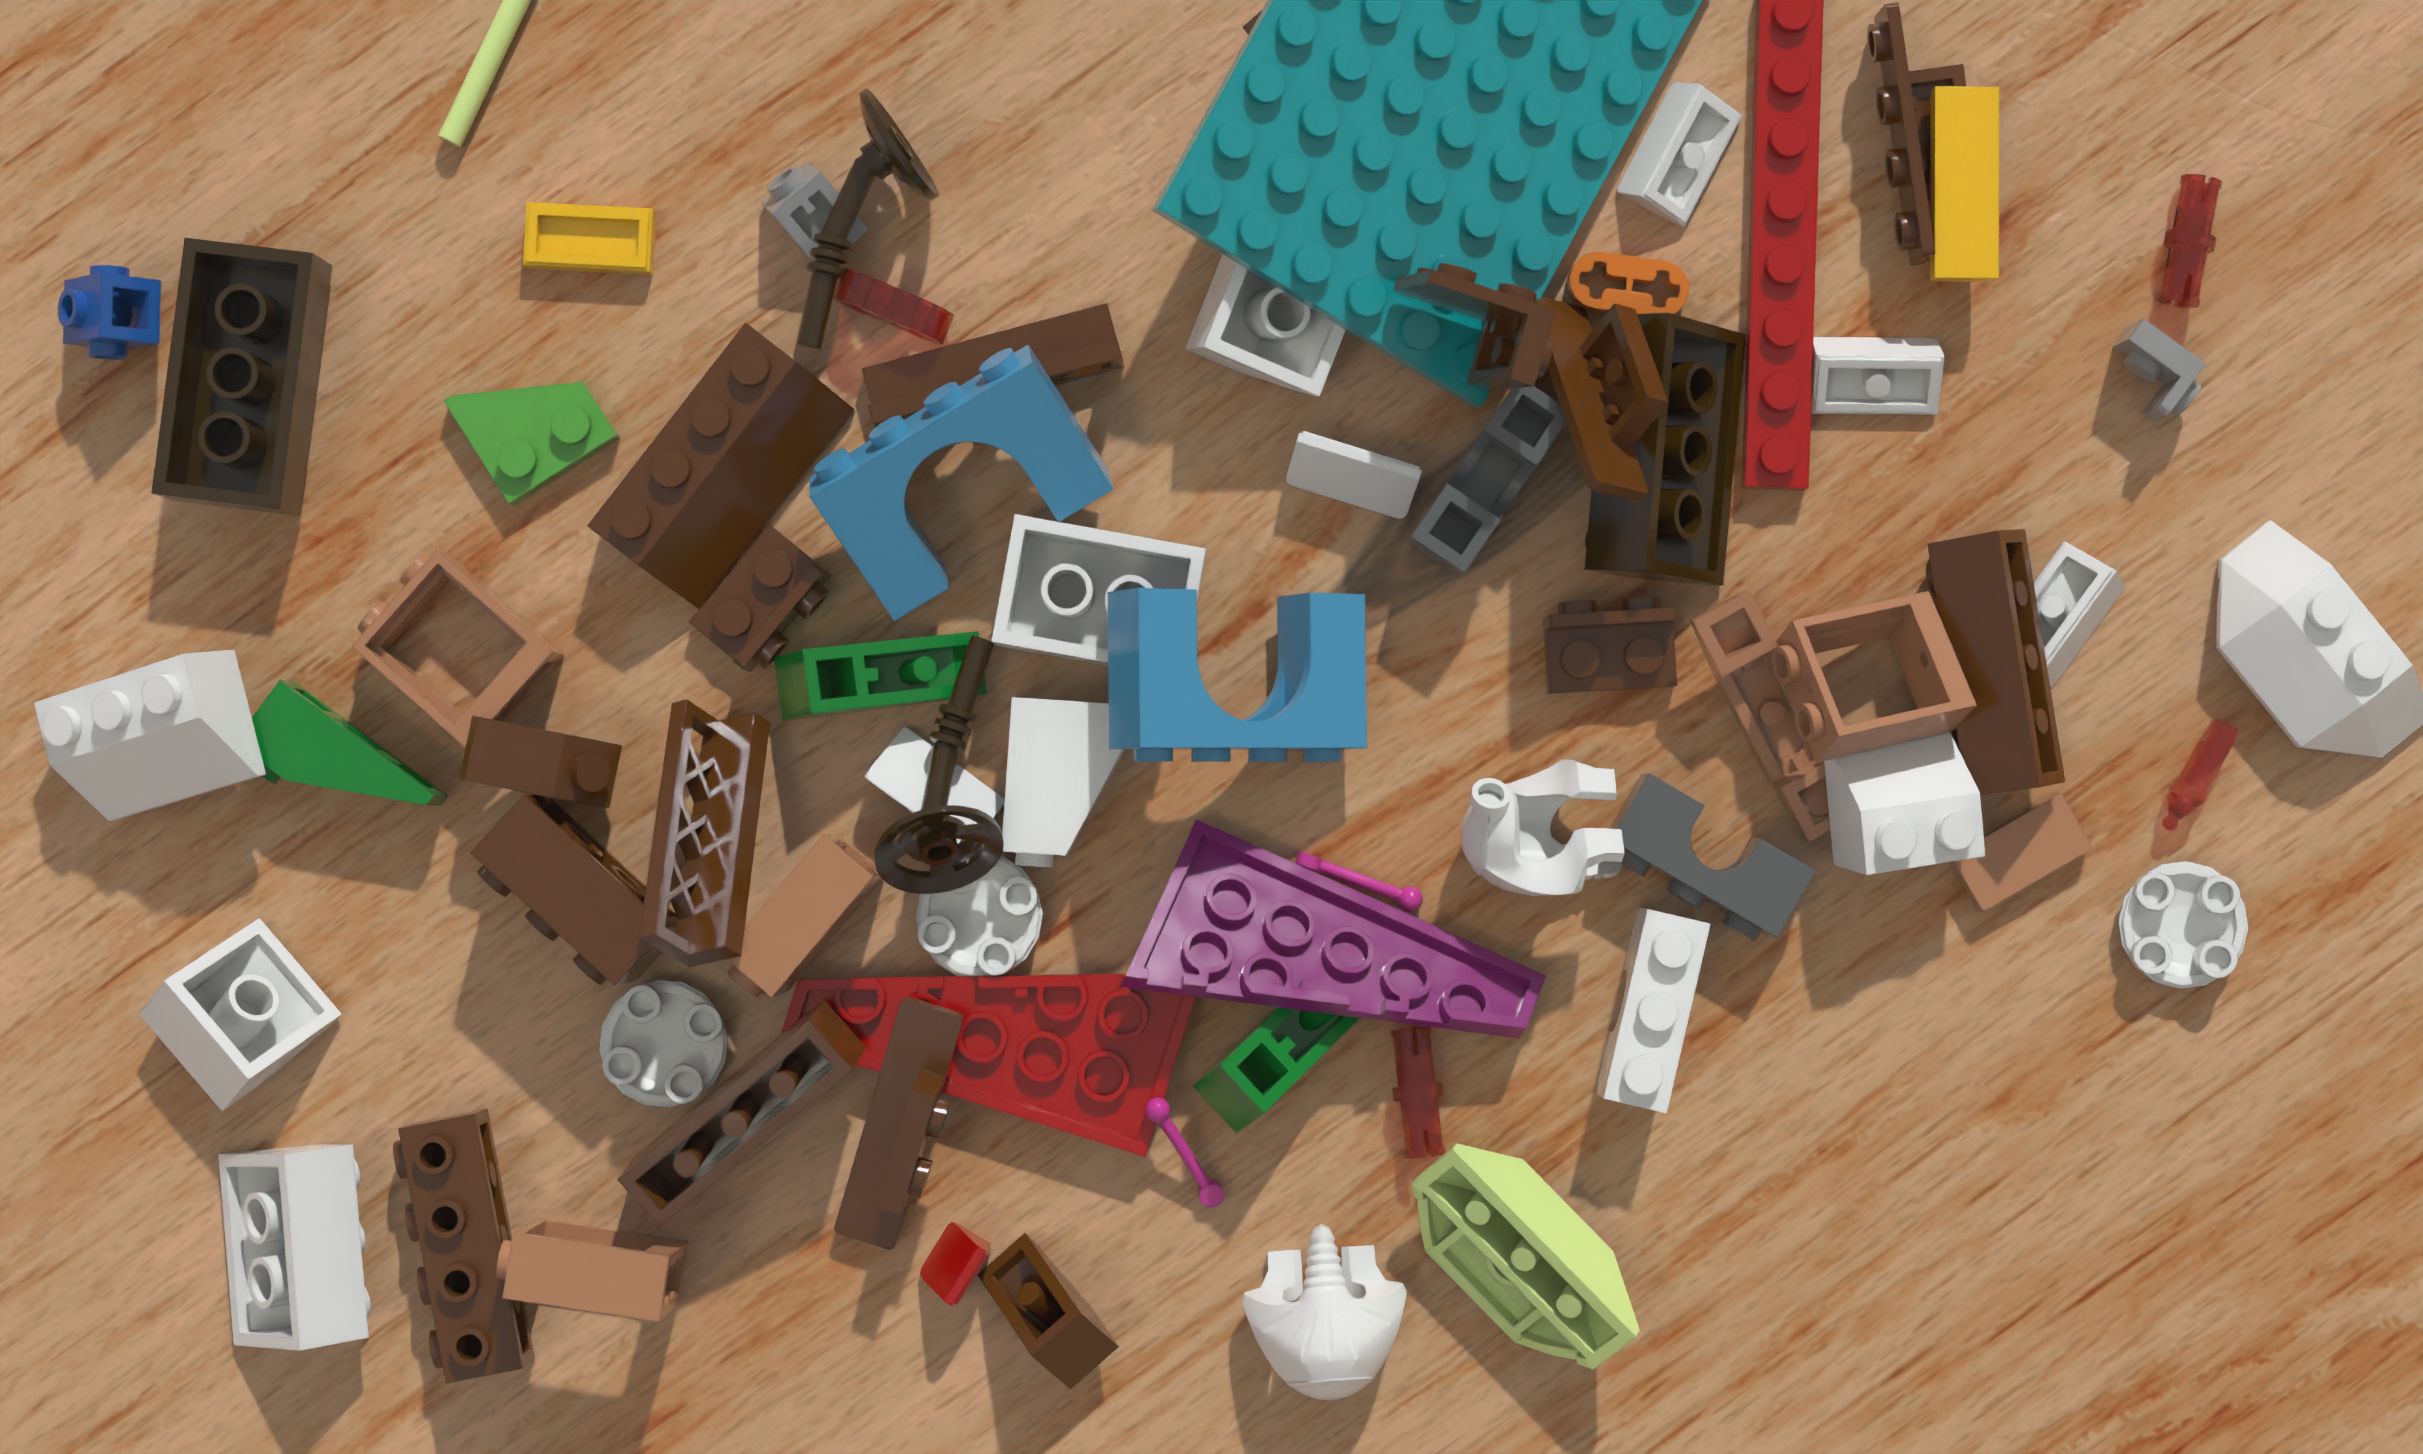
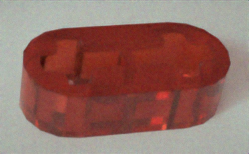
[833,268,955,345]

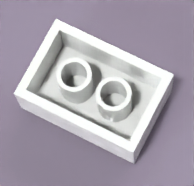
[991,514,1206,666]

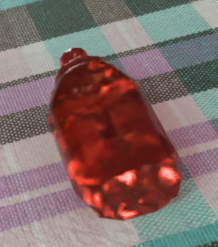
[2162,718,2239,831]

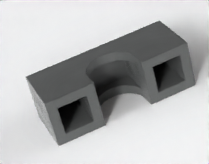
[1407,386,1566,578]
[1609,773,1816,941]

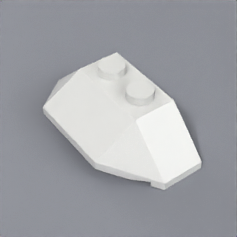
[2216,520,2423,758]

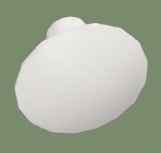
[916,852,1043,976]
[2118,861,2248,989]
[599,980,728,1107]

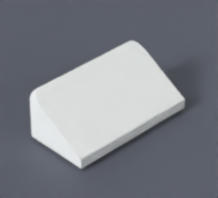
[1617,82,1742,227]
[1811,337,1945,415]
[1286,431,1422,519]
[2034,541,2125,687]
[864,726,1005,849]

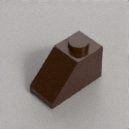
[459,715,622,808]
[977,1233,1119,1390]

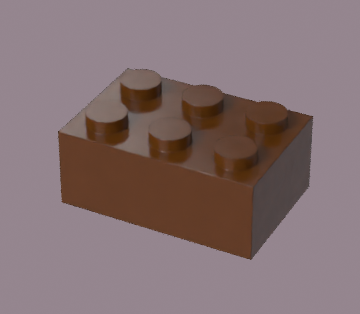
[470,794,678,986]

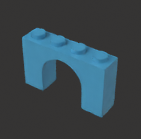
[810,345,1114,621]
[1107,588,1367,762]

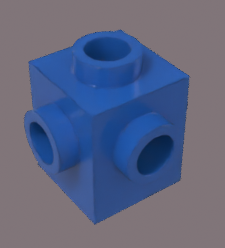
[58,265,161,360]

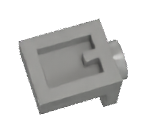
[761,163,869,261]
[2113,318,2206,421]

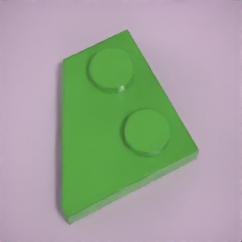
[443,382,620,506]

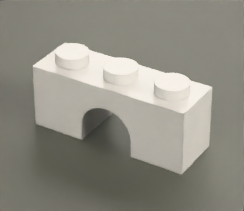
[1595,907,1710,1114]

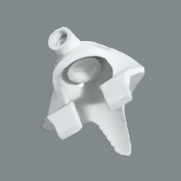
[1461,759,1625,896]
[1242,1224,1407,1401]

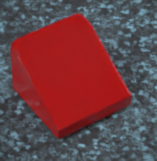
[920,1222,991,1306]

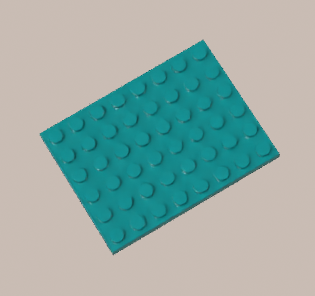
[1151,0,1702,408]

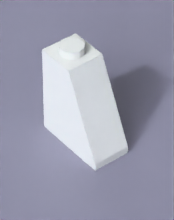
[1002,697,1125,867]

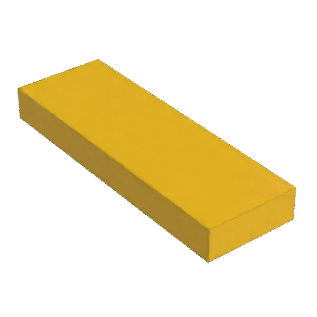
[1930,86,1999,282]

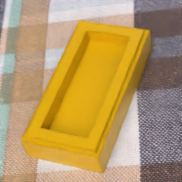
[523,202,656,275]

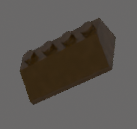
[1584,313,1746,586]

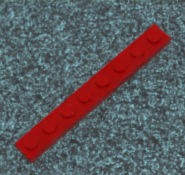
[1741,0,1824,491]

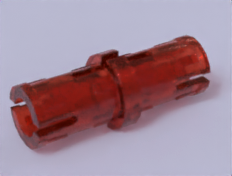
[2157,174,2222,308]
[1390,1026,1446,1158]

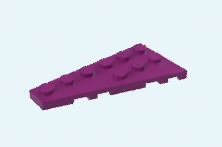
[1121,819,1546,1038]

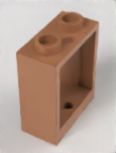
[351,550,564,748]
[1771,591,1977,763]
[726,834,882,997]
[496,1218,689,1322]

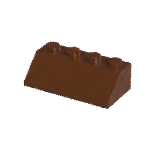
[587,322,855,609]

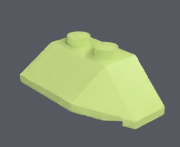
[1411,1143,1640,1370]

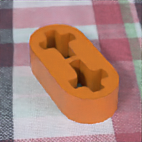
[1566,252,1689,315]

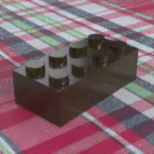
[151,238,332,516]

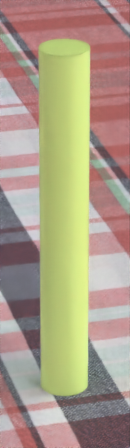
[438,0,531,148]

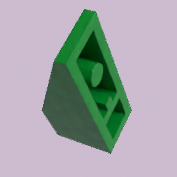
[774,631,987,721]
[252,680,448,806]
[1193,1007,1360,1133]

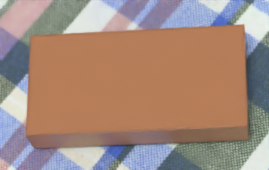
[1950,793,2093,912]

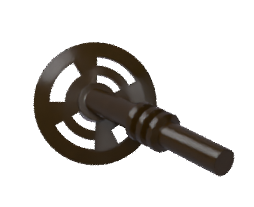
[796,88,939,349]
[874,635,1004,894]

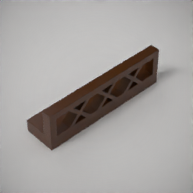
[862,303,1124,427]
[639,699,770,967]

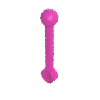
[1295,851,1423,912]
[1145,1097,1224,1207]

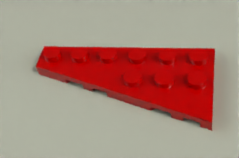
[780,973,1196,1157]

